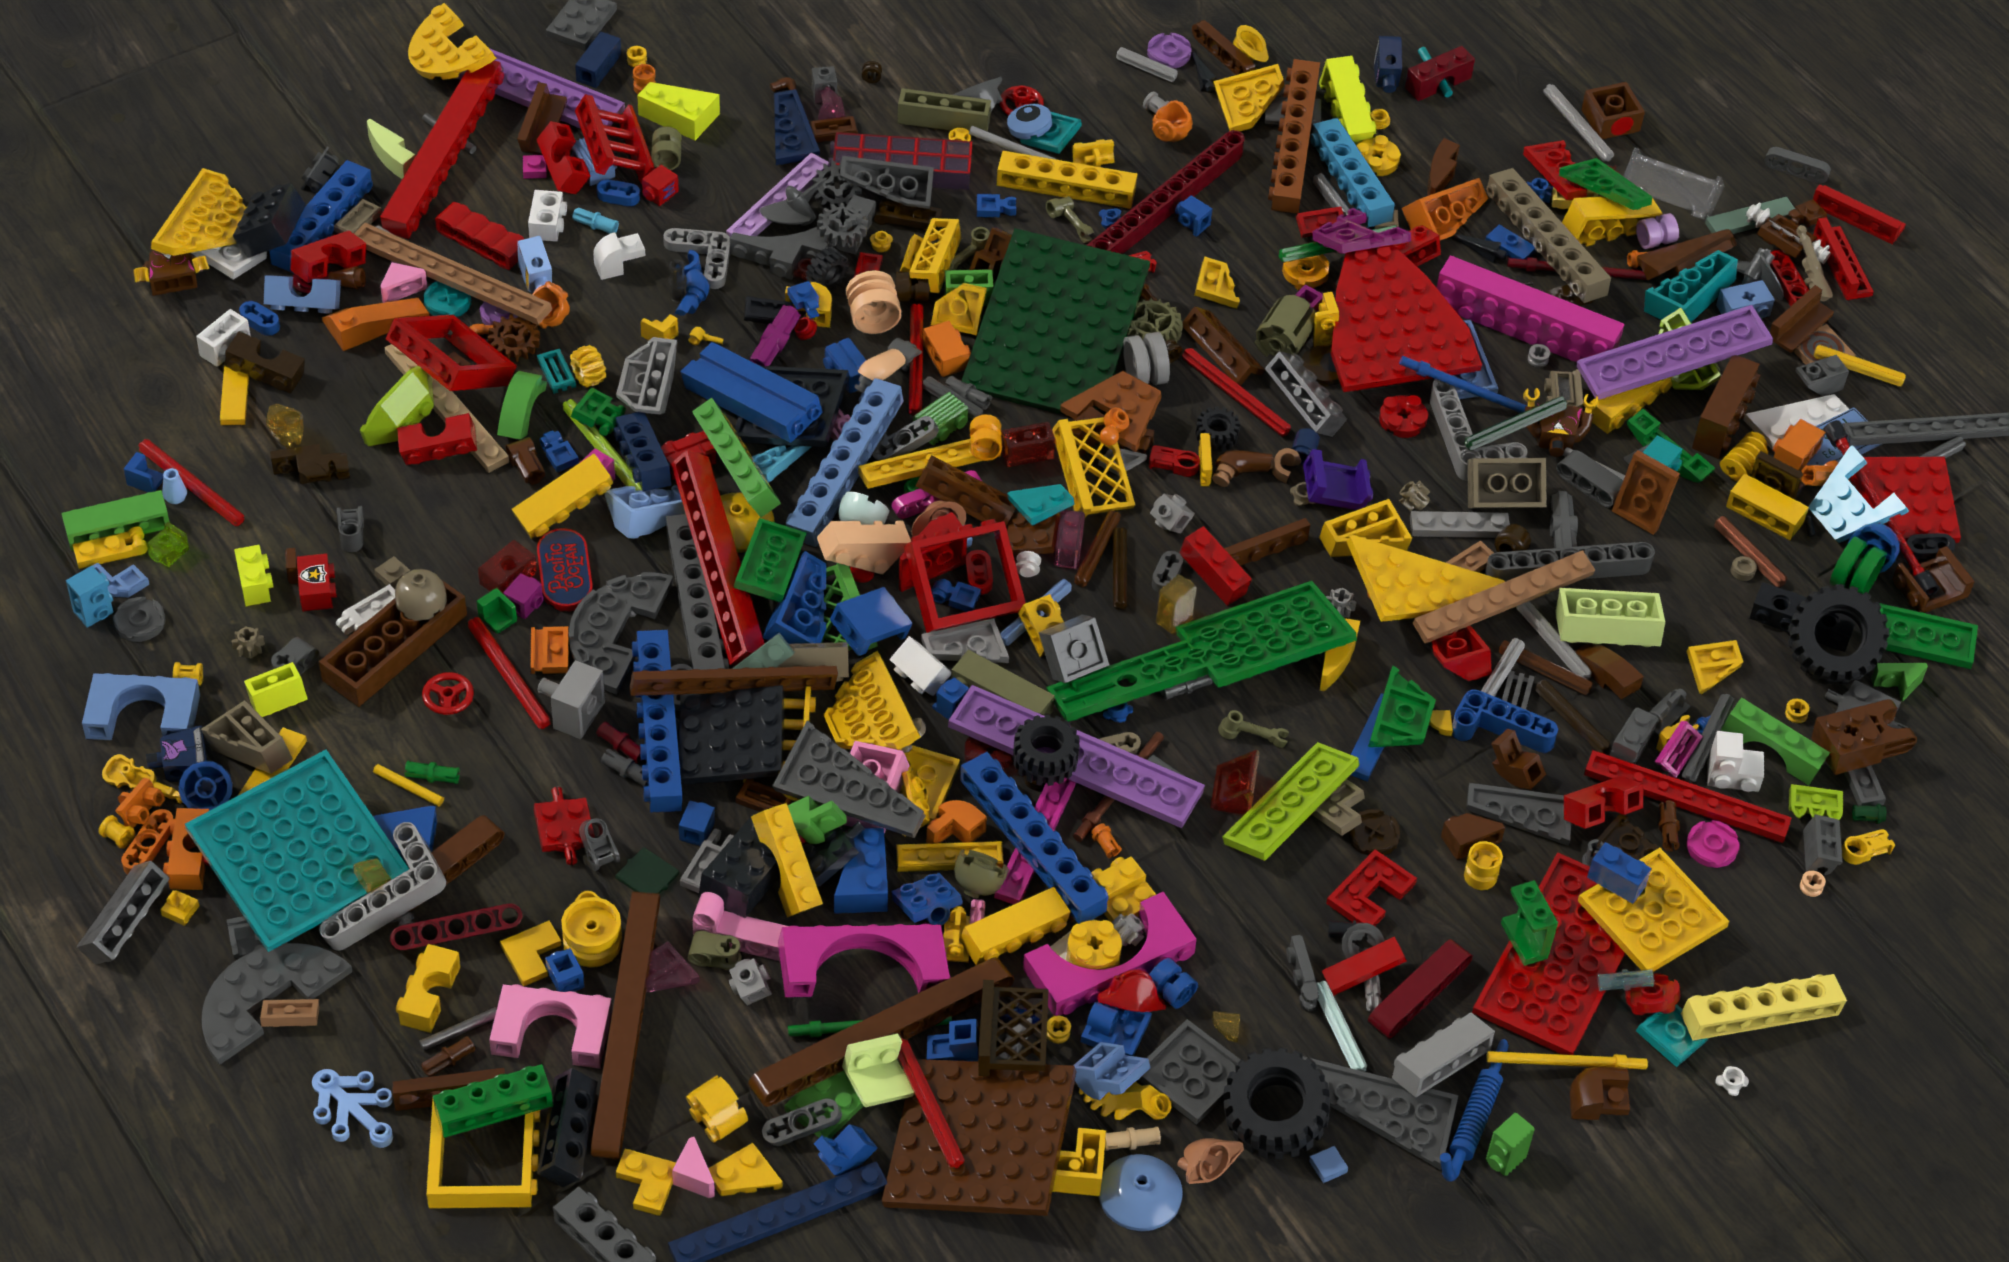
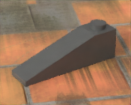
[840,156,934,209]

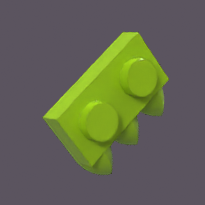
[1789,784,1843,820]

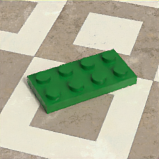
[733,518,807,603]
[1879,603,1978,669]

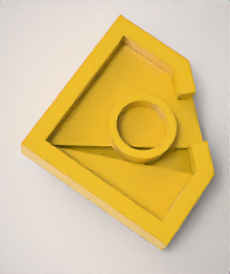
[931,283,987,335]

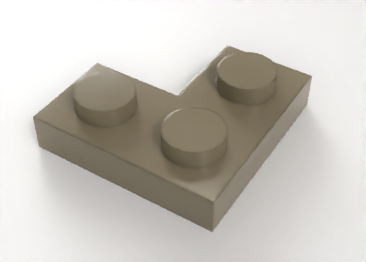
[1311,779,1365,836]

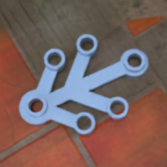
[312,1069,393,1148]

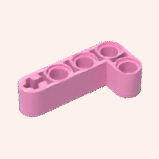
[692,892,789,961]

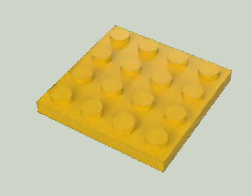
[1578,848,1729,976]

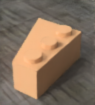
[817,521,911,575]

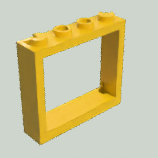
[427,1101,541,1208]

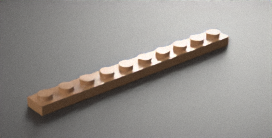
[354,223,552,325]

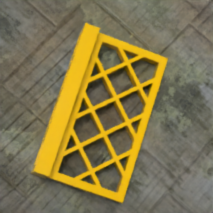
[1052,417,1135,519]

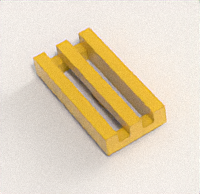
[1199,433,1212,486]

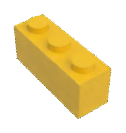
[1726,473,1809,540]

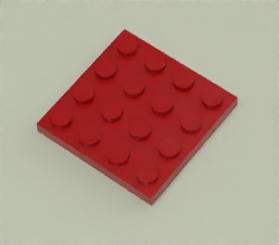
[1850,457,1961,543]

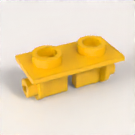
[943,906,970,962]

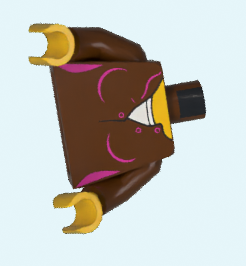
[134,251,209,296]
[1523,388,1598,457]

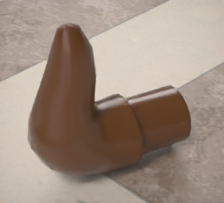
[770,77,797,92]

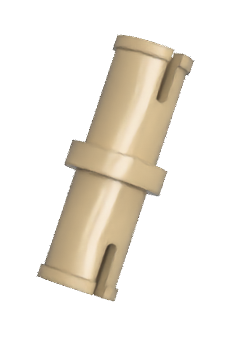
[1104,1127,1161,1151]

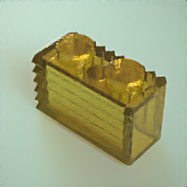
[1156,575,1197,634]

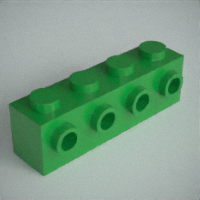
[433,1064,553,1138]

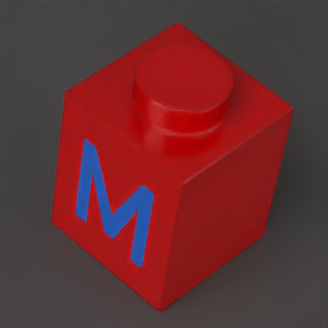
[642,165,679,206]

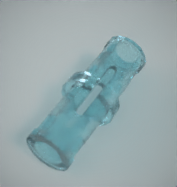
[1597,969,1654,991]

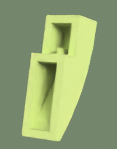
[367,119,415,179]

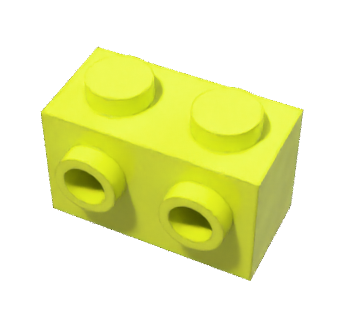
[234,545,273,606]
[244,662,308,717]

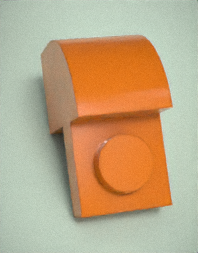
[926,800,987,844]

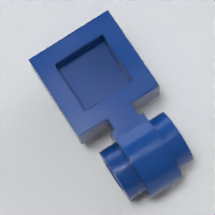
[539,430,579,472]
[931,579,981,612]

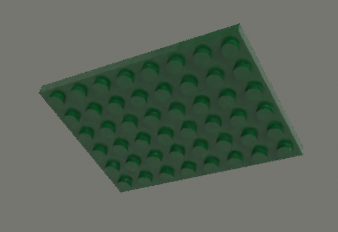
[962,228,1150,416]

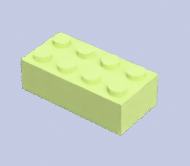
[1555,588,1665,647]

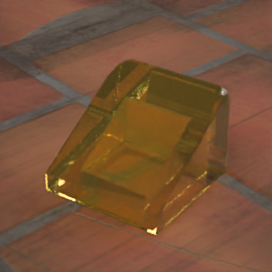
[353,858,391,893]

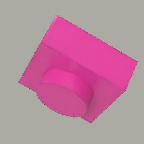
[523,155,547,179]

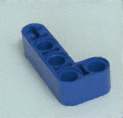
[1452,690,1558,753]

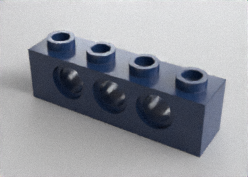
[613,412,672,492]

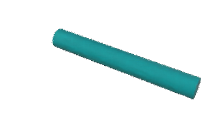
[1418,47,1453,97]

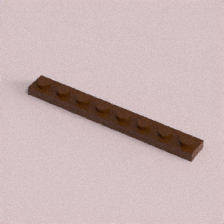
[630,665,838,696]

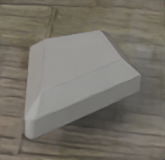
[1098,448,1147,476]

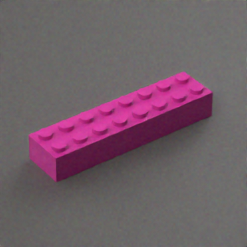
[1437,255,1625,362]

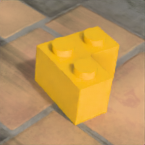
[1052,1128,1106,1196]

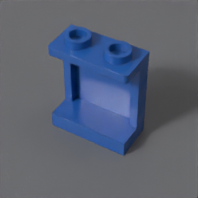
[830,587,913,656]

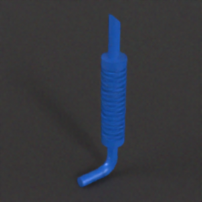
[1440,1039,1509,1182]

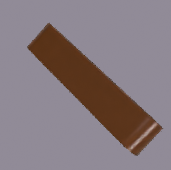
[405,815,505,912]

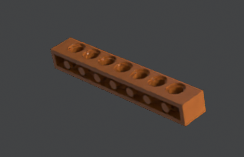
[1268,59,1320,214]

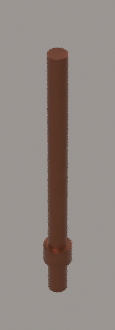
[1073,732,1164,842]

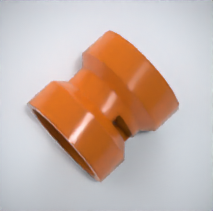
[633,64,656,94]

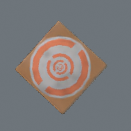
[1793,324,1855,365]

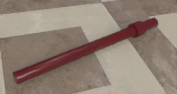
[1507,257,1646,280]

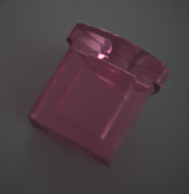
[818,86,846,120]

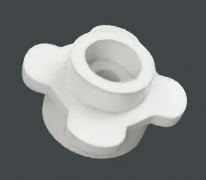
[1716,1066,1749,1096]

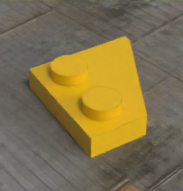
[1194,257,1240,309]
[1686,640,1743,694]
[708,1143,783,1196]

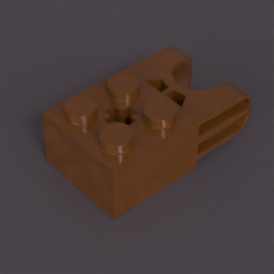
[1811,699,1917,775]

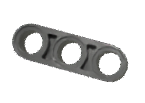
[1556,450,1623,507]

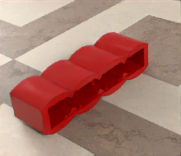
[435,202,524,270]

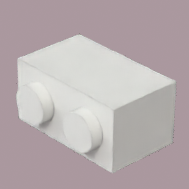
[889,636,952,696]

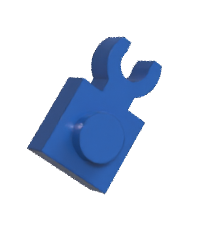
[977,194,1016,217]

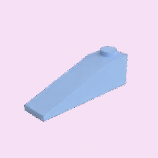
[605,486,686,539]

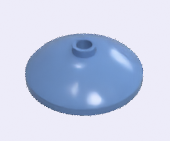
[1098,1154,1183,1231]

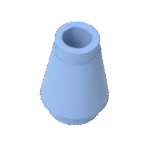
[162,468,187,504]

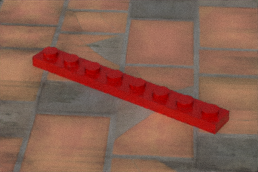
[1584,750,1792,843]

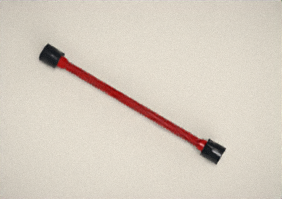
[1823,420,1940,597]

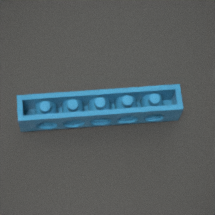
[1310,118,1395,228]

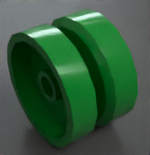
[1829,536,1887,594]

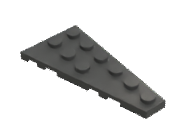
[773,720,925,838]
[1303,1056,1459,1170]

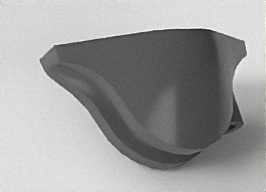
[953,77,1003,112]

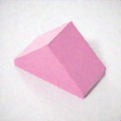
[380,262,427,303]
[672,1137,715,1198]

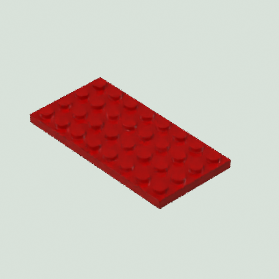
[1472,852,1626,1055]

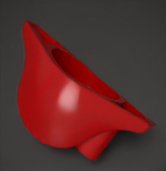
[1097,969,1166,1012]

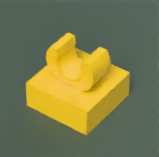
[161,890,200,926]

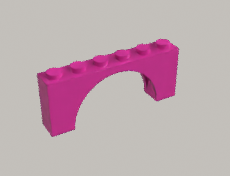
[1023,892,1196,1016]
[778,924,950,997]

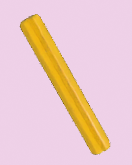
[1814,345,1906,386]

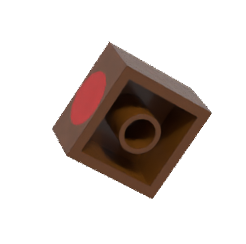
[1581,82,1645,139]

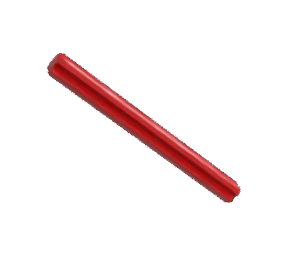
[909,304,923,415]
[1182,348,1291,436]
[138,439,245,526]
[468,617,550,729]
[898,1038,964,1169]

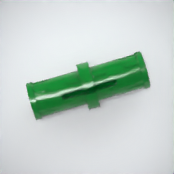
[404,760,460,784]

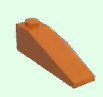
[1402,178,1488,241]
[322,298,429,351]

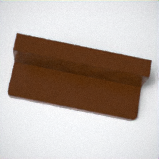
[517,82,567,155]
[1770,285,1834,353]

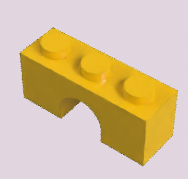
[396,944,461,1033]

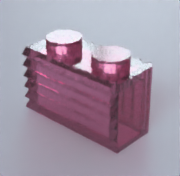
[1054,510,1085,569]

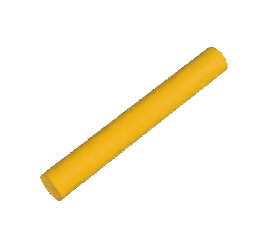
[373,764,444,807]

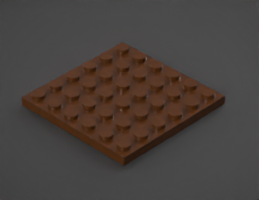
[882,1059,1077,1216]

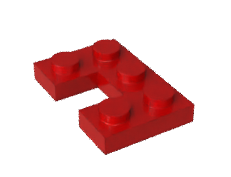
[1326,849,1417,926]

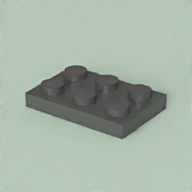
[546,0,617,50]

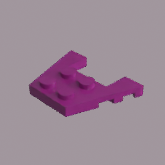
[1313,208,1411,254]

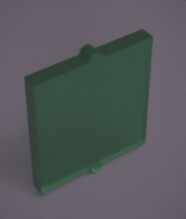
[615,847,679,894]

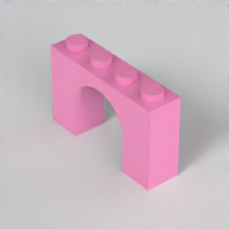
[489,984,612,1069]

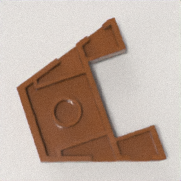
[1060,371,1162,452]

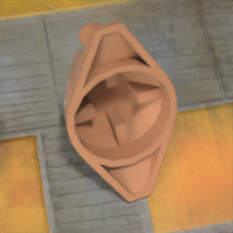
[1178,1138,1244,1184]

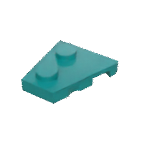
[1007,484,1075,526]

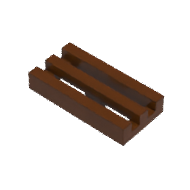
[809,116,858,142]
[736,779,794,812]

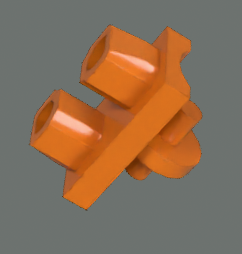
[115,778,165,828]

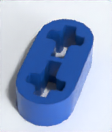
[597,179,640,206]
[239,301,280,335]

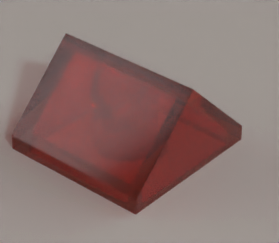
[1211,750,1260,814]

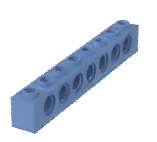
[786,378,904,547]

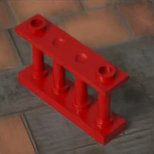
[575,94,655,183]

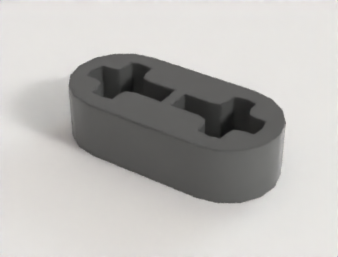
[1152,551,1183,594]

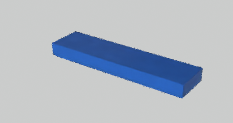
[1351,693,1384,782]

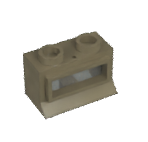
[1544,369,1583,407]

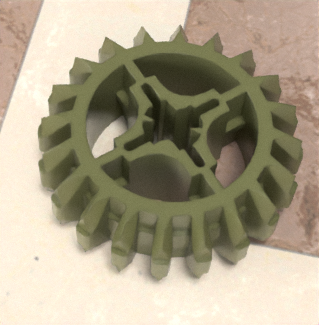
[1127,298,1183,343]

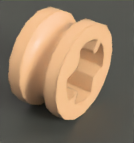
[1800,871,1826,897]

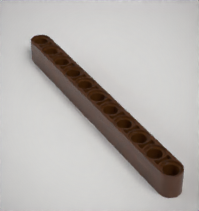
[591,891,660,1159]
[748,957,1014,1107]

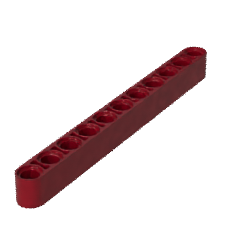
[1086,130,1245,254]

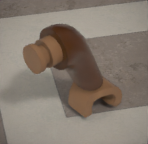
[1212,448,1302,487]

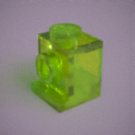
[147,522,189,568]

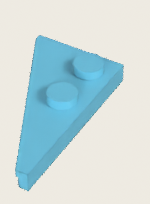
[752,445,811,483]

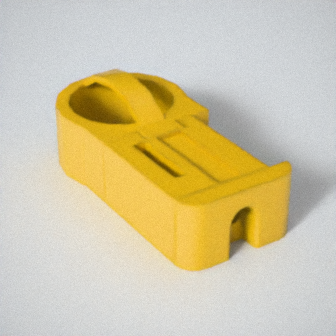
[1842,829,1895,865]

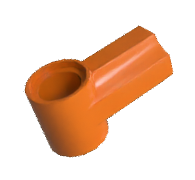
[1801,460,1850,486]

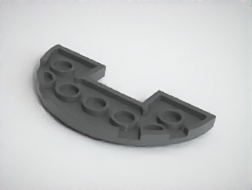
[569,572,674,695]
[202,943,352,1065]

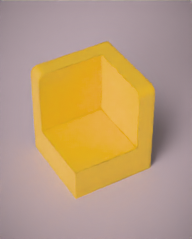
[641,314,678,340]

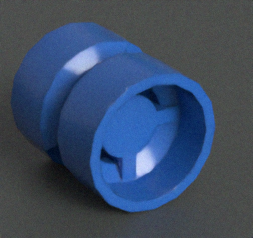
[1149,958,1198,1009]

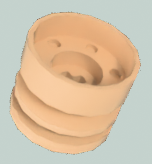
[846,270,901,334]

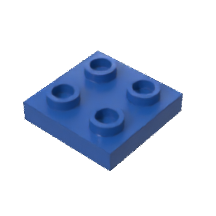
[891,873,963,926]
[1081,1002,1152,1056]

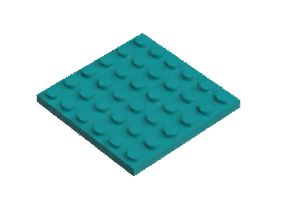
[185,750,409,952]

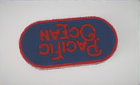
[537,528,593,611]

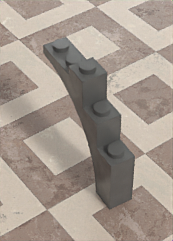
[730,195,875,280]

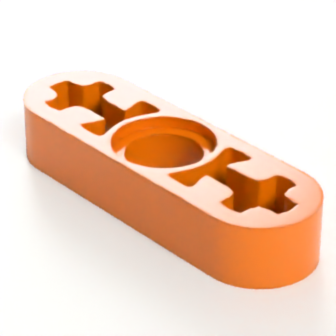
[121,809,173,875]

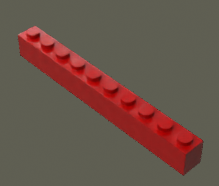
[380,60,504,239]
[671,450,765,666]

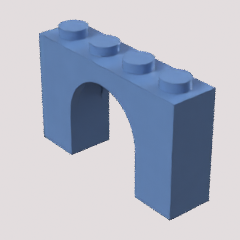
[82,673,200,740]

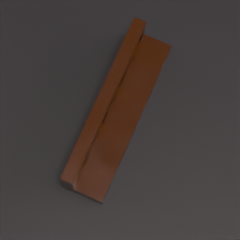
[1182,306,1266,385]
[916,455,1015,525]
[392,1068,505,1111]

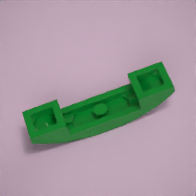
[1627,409,1715,483]

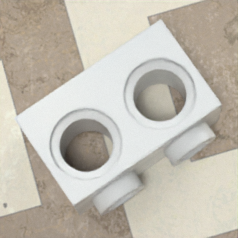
[528,190,567,241]
[196,309,250,367]

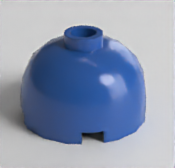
[1848,523,1900,573]
[179,761,233,811]

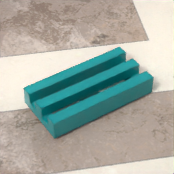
[537,349,576,394]

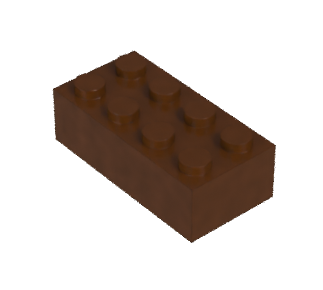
[1692,355,1761,459]

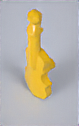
[102,754,183,804]

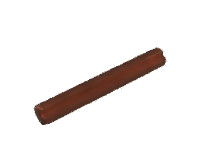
[1714,516,1787,588]

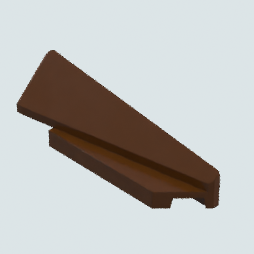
[1637,229,1738,280]

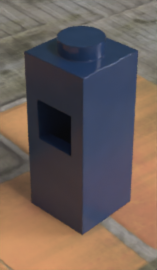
[575,32,621,88]

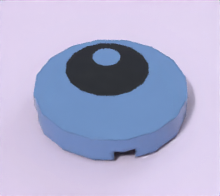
[1007,104,1052,139]

